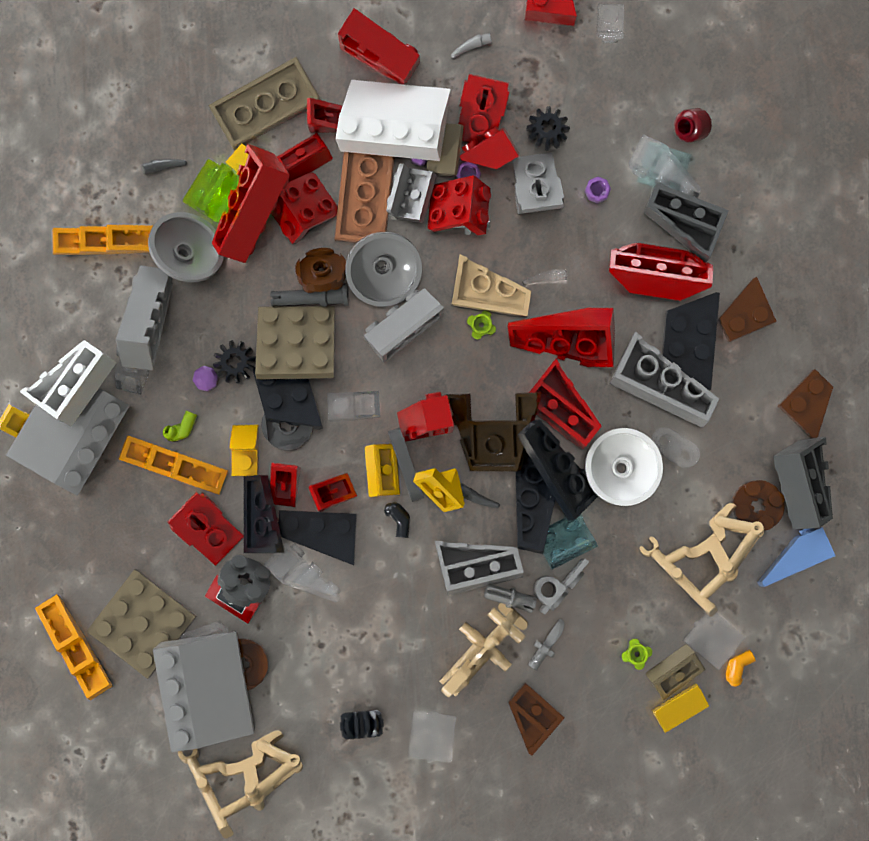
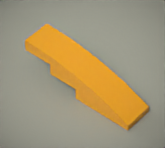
[52,225,153,255]
[118,435,228,495]
[35,594,113,700]

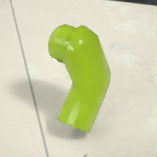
[163,411,198,442]

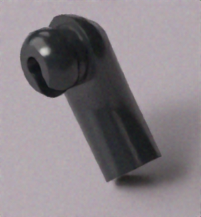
[384,502,410,538]

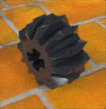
[526,106,570,151]
[213,340,256,384]
[340,710,384,740]

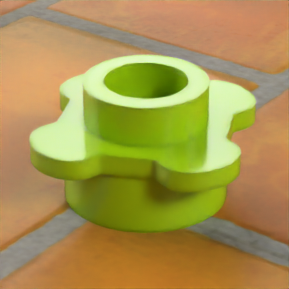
[467,311,496,340]
[622,639,652,670]

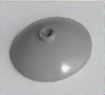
[148,212,224,282]
[345,232,422,307]

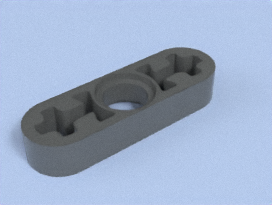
[388,427,424,502]

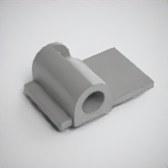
[512,152,564,214]
[533,559,589,614]

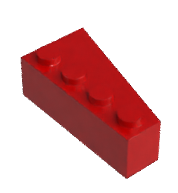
[212,143,290,263]

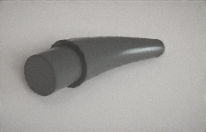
[141,159,187,174]
[461,483,500,508]

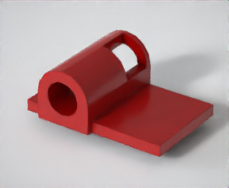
[458,74,510,143]
[167,492,244,566]

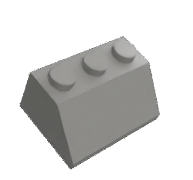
[364,288,444,363]

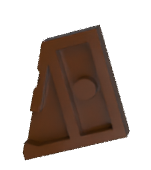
[718,277,777,342]
[778,369,833,438]
[508,683,565,756]

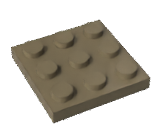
[255,306,335,379]
[87,569,197,679]

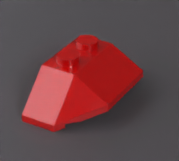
[609,243,713,301]

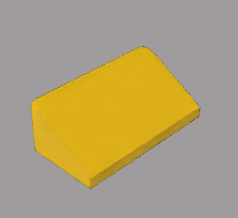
[365,444,400,497]
[651,684,709,733]

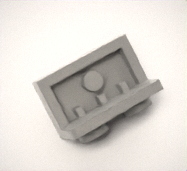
[386,163,437,223]

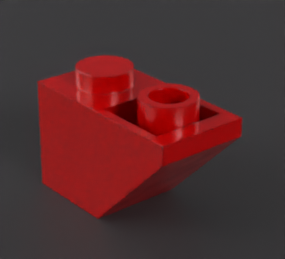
[459,126,519,169]

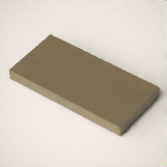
[208,57,321,150]

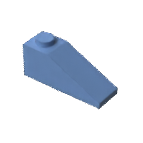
[757,527,835,587]

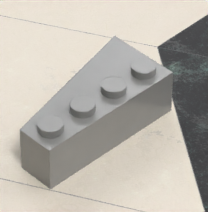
[116,266,173,370]
[610,332,719,428]

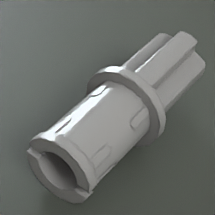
[484,584,537,613]

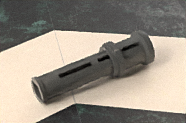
[270,283,349,307]

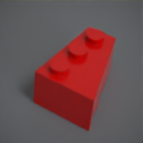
[525,0,577,26]
[338,8,420,85]
[529,359,602,450]
[397,392,454,442]

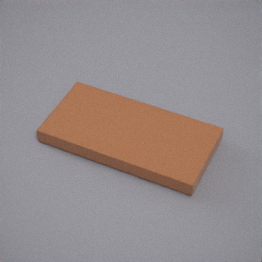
[335,152,395,243]

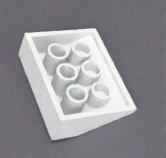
[335,80,451,161]

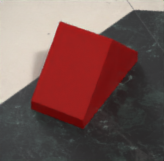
[307,98,343,133]
[270,463,301,507]
[308,473,357,512]

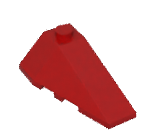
[507,308,615,367]

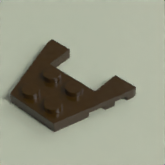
[445,392,541,471]

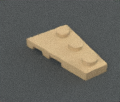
[452,254,531,318]

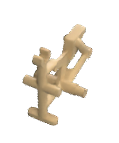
[640,503,764,617]
[439,603,528,697]
[178,730,303,839]

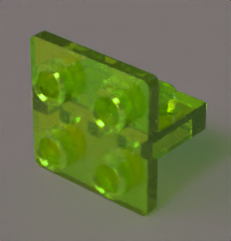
[183,159,239,224]

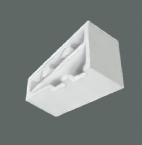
[20,340,117,427]

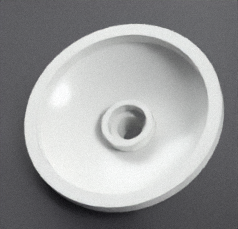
[585,428,663,506]

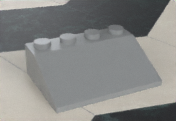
[6,388,130,496]
[153,631,255,752]

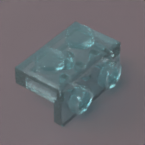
[543,515,598,570]

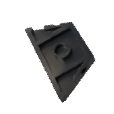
[662,292,720,391]
[253,370,323,429]

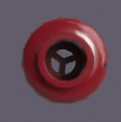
[674,108,712,143]

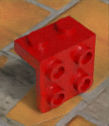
[270,172,338,244]
[427,175,491,236]

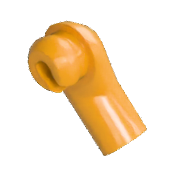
[725,650,756,687]

